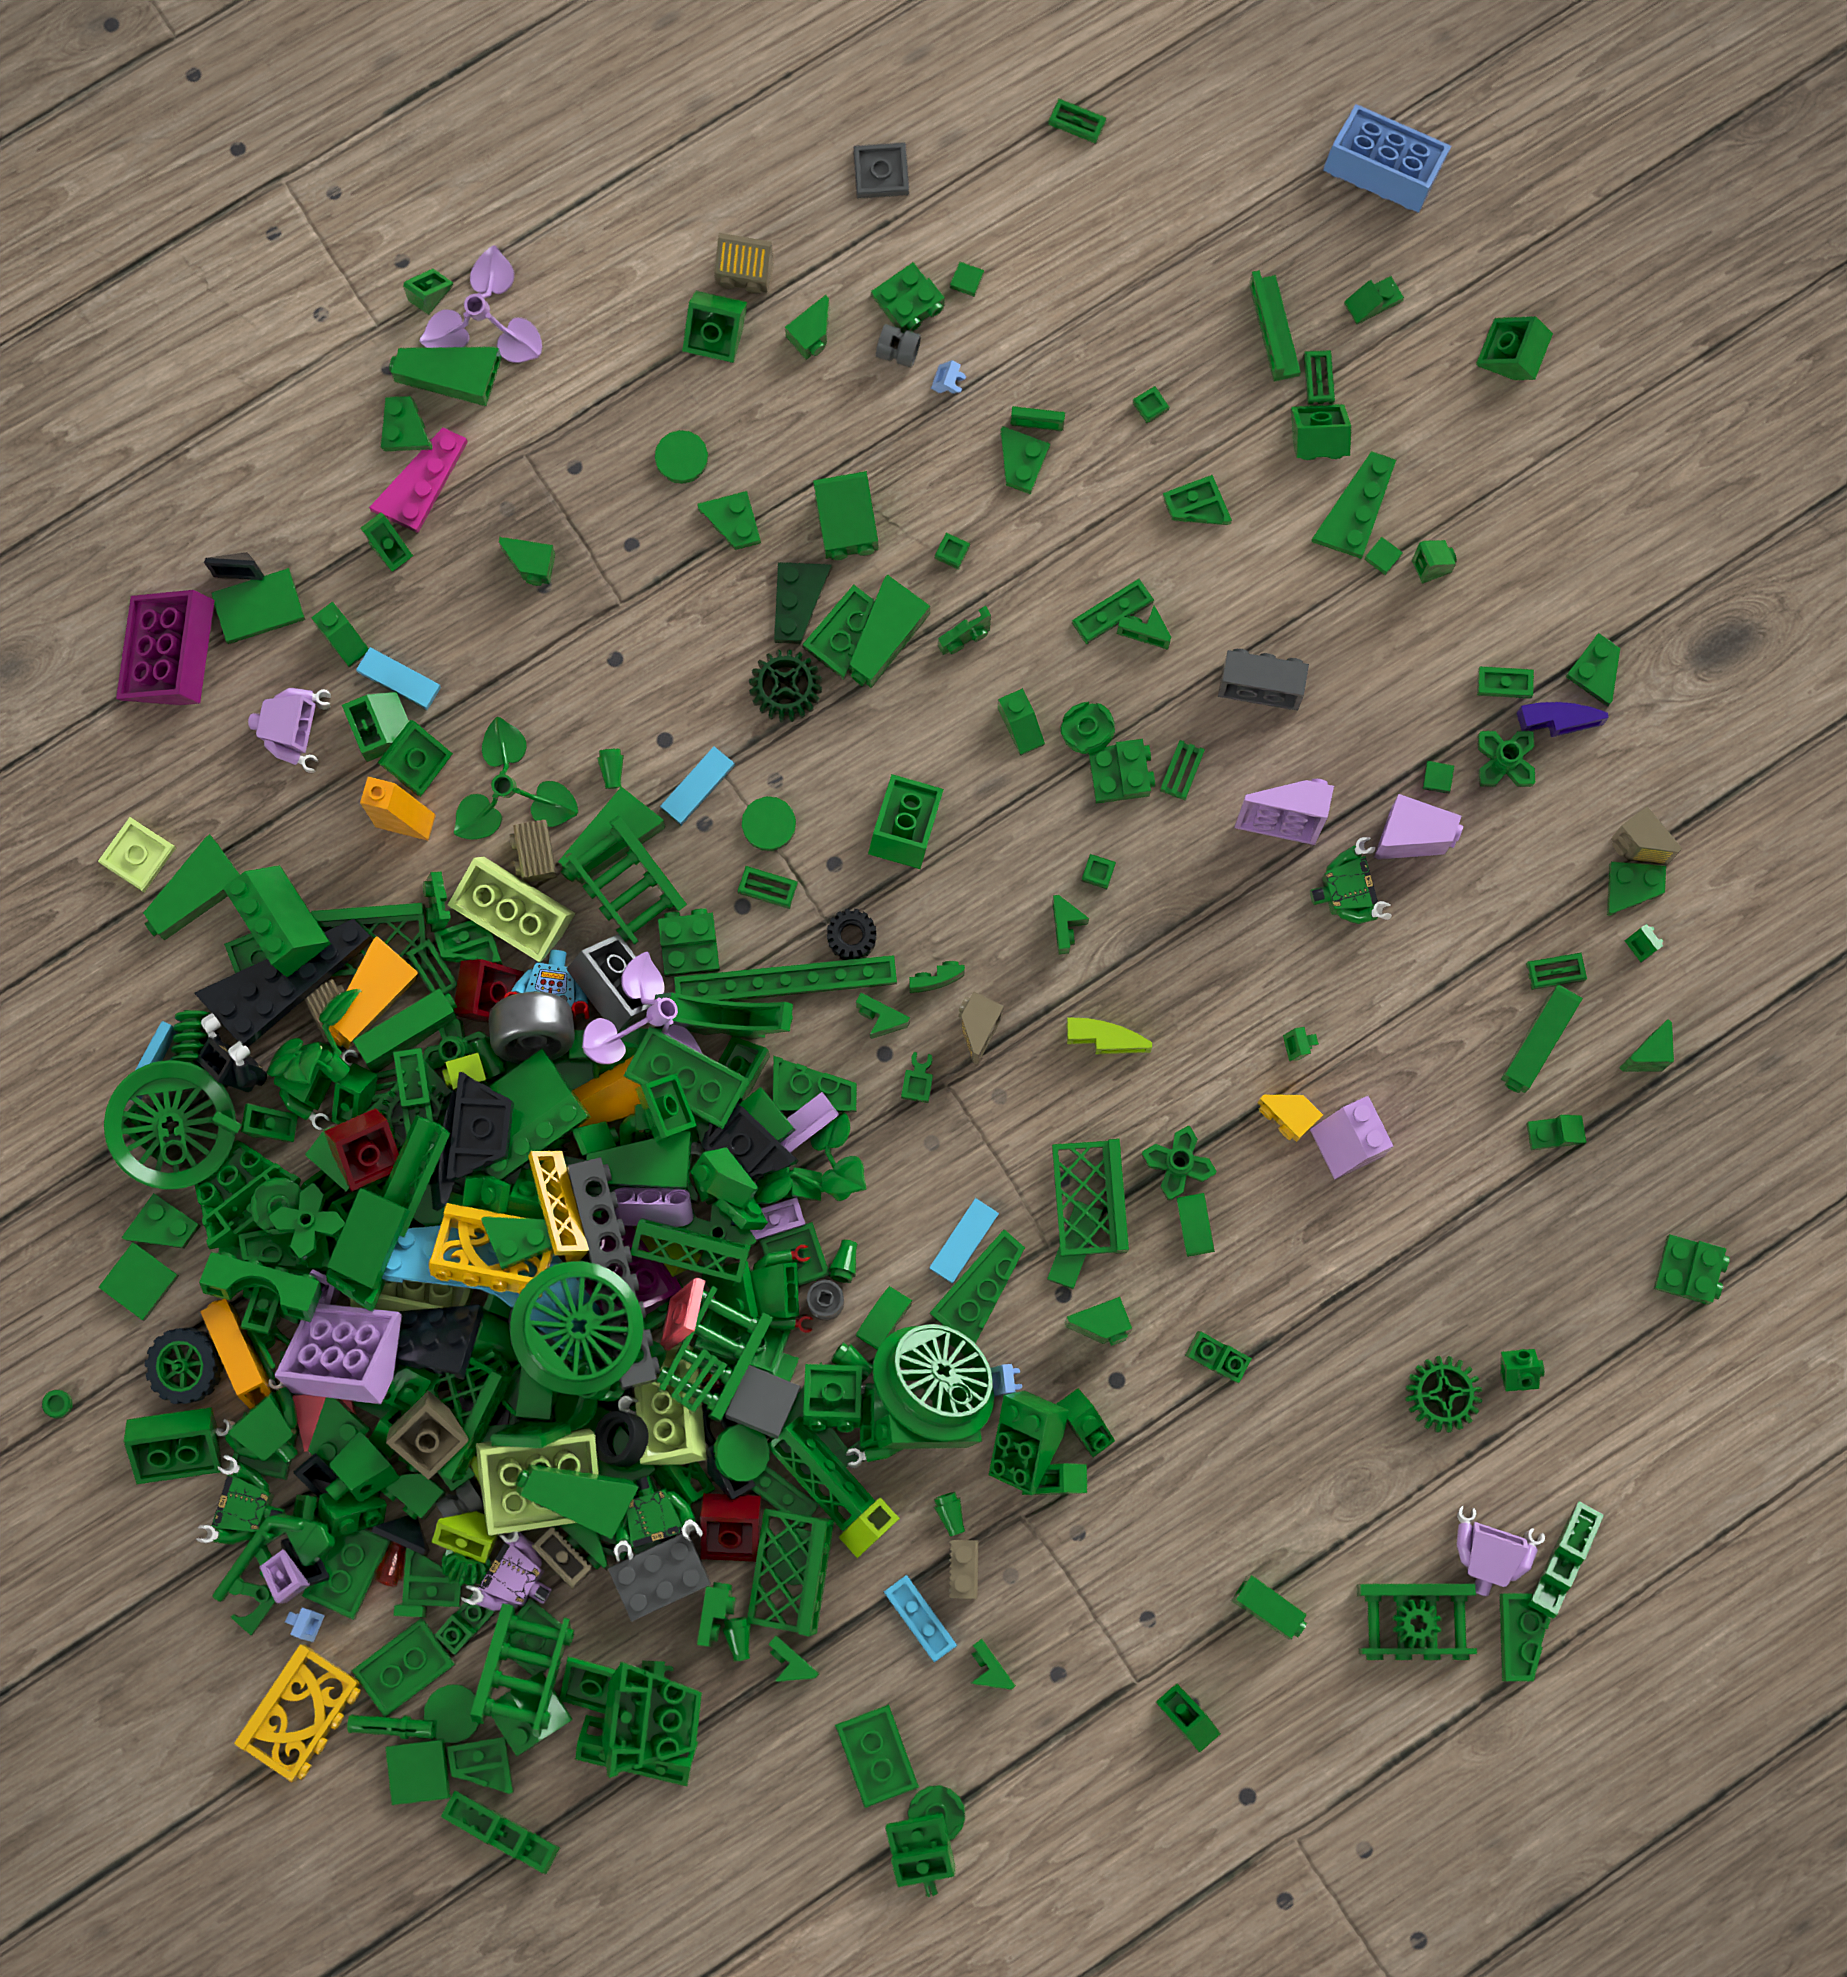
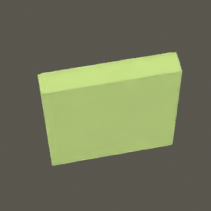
[98,817,176,893]

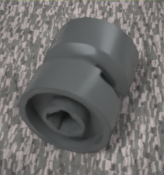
[875,324,921,368]
[807,1280,844,1321]
[436,1480,485,1518]

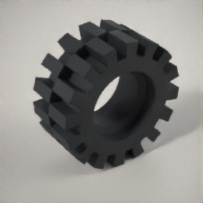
[827,908,877,960]

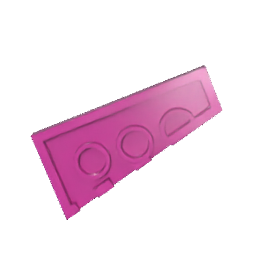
[369,427,468,533]

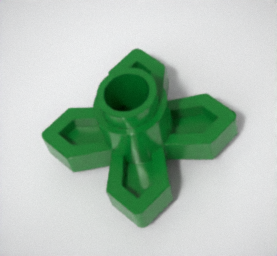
[1477,731,1535,787]
[423,1018,490,1070]
[1141,1126,1217,1201]
[269,1183,345,1261]
[680,1200,757,1269]

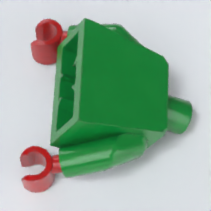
[750,1245,814,1333]

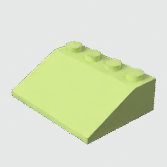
[476,1428,599,1535]

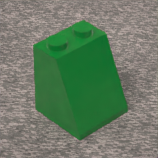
[813,471,879,560]

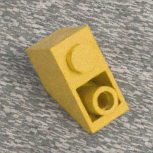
[1258,1095,1323,1142]

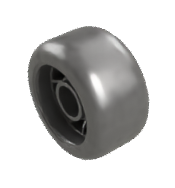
[489,992,575,1064]

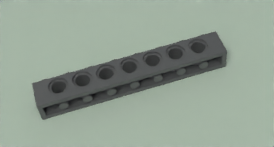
[567,1157,660,1390]

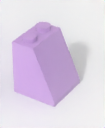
[1374,794,1463,859]
[1310,1096,1393,1180]

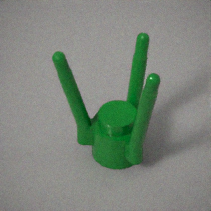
[247,1326,291,1393]

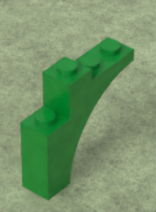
[654,992,793,1040]

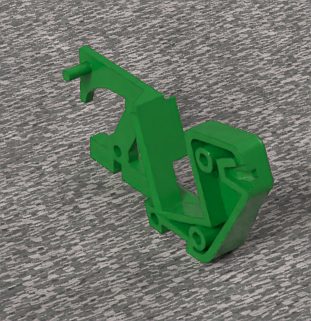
[212,1514,335,1636]

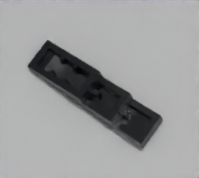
[430,1090,457,1211]

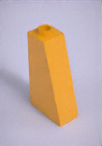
[360,777,436,841]
[329,936,418,1050]
[573,1056,641,1128]
[200,1299,276,1410]

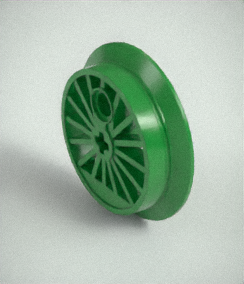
[104,1060,236,1190]
[510,1261,643,1395]
[873,1324,994,1442]

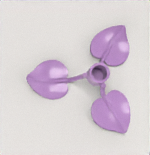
[420,245,542,363]
[582,952,702,1064]

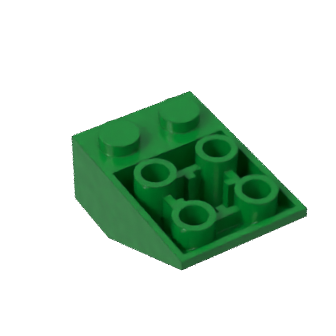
[988,1391,1069,1495]

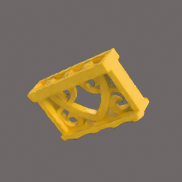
[429,1203,558,1297]
[234,1644,361,1782]

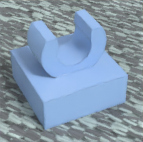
[931,360,966,394]
[990,1364,1022,1397]
[285,1607,325,1642]

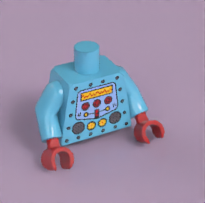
[504,950,589,1020]

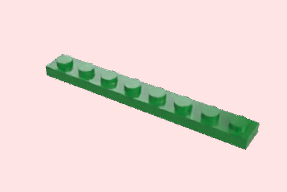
[674,955,897,1001]

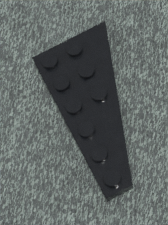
[194,919,373,1048]
[395,1304,484,1380]

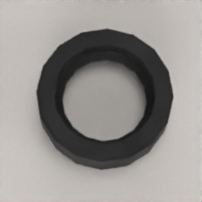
[594,1410,649,1467]

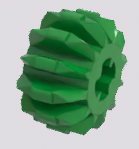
[441,1549,491,1587]
[1392,1599,1441,1649]

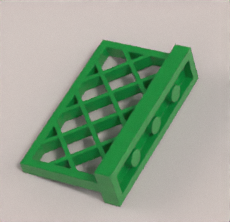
[311,903,428,977]
[1052,1138,1129,1256]
[427,1356,513,1480]
[747,1508,834,1636]

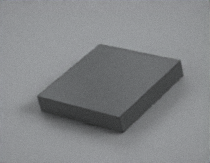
[853,142,909,199]
[725,1365,800,1439]

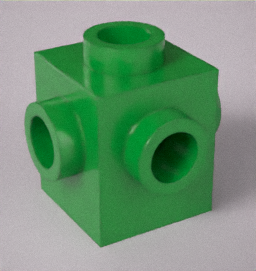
[1500,1349,1545,1392]

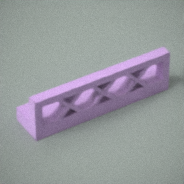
[781,1092,839,1152]

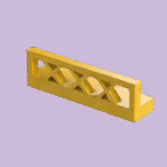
[528,1151,589,1262]

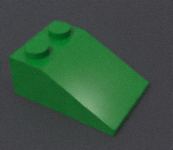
[868,774,944,869]

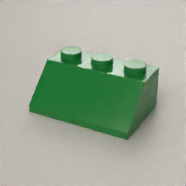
[124,1407,222,1484]

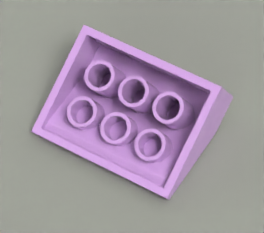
[1234,779,1334,845]
[274,1304,402,1404]

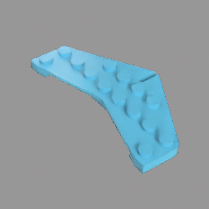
[382,1226,601,1359]

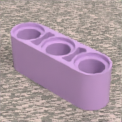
[614,1187,693,1227]

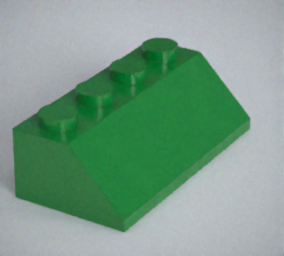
[223,865,331,977]

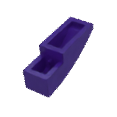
[1516,702,1609,737]

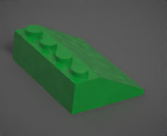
[485,1049,591,1181]

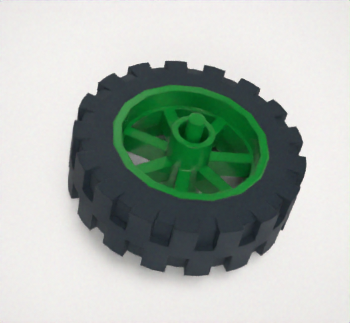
[145,1328,224,1404]

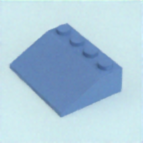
[1323,104,1451,213]

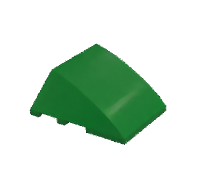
[194,1140,301,1249]
[602,1662,702,1778]

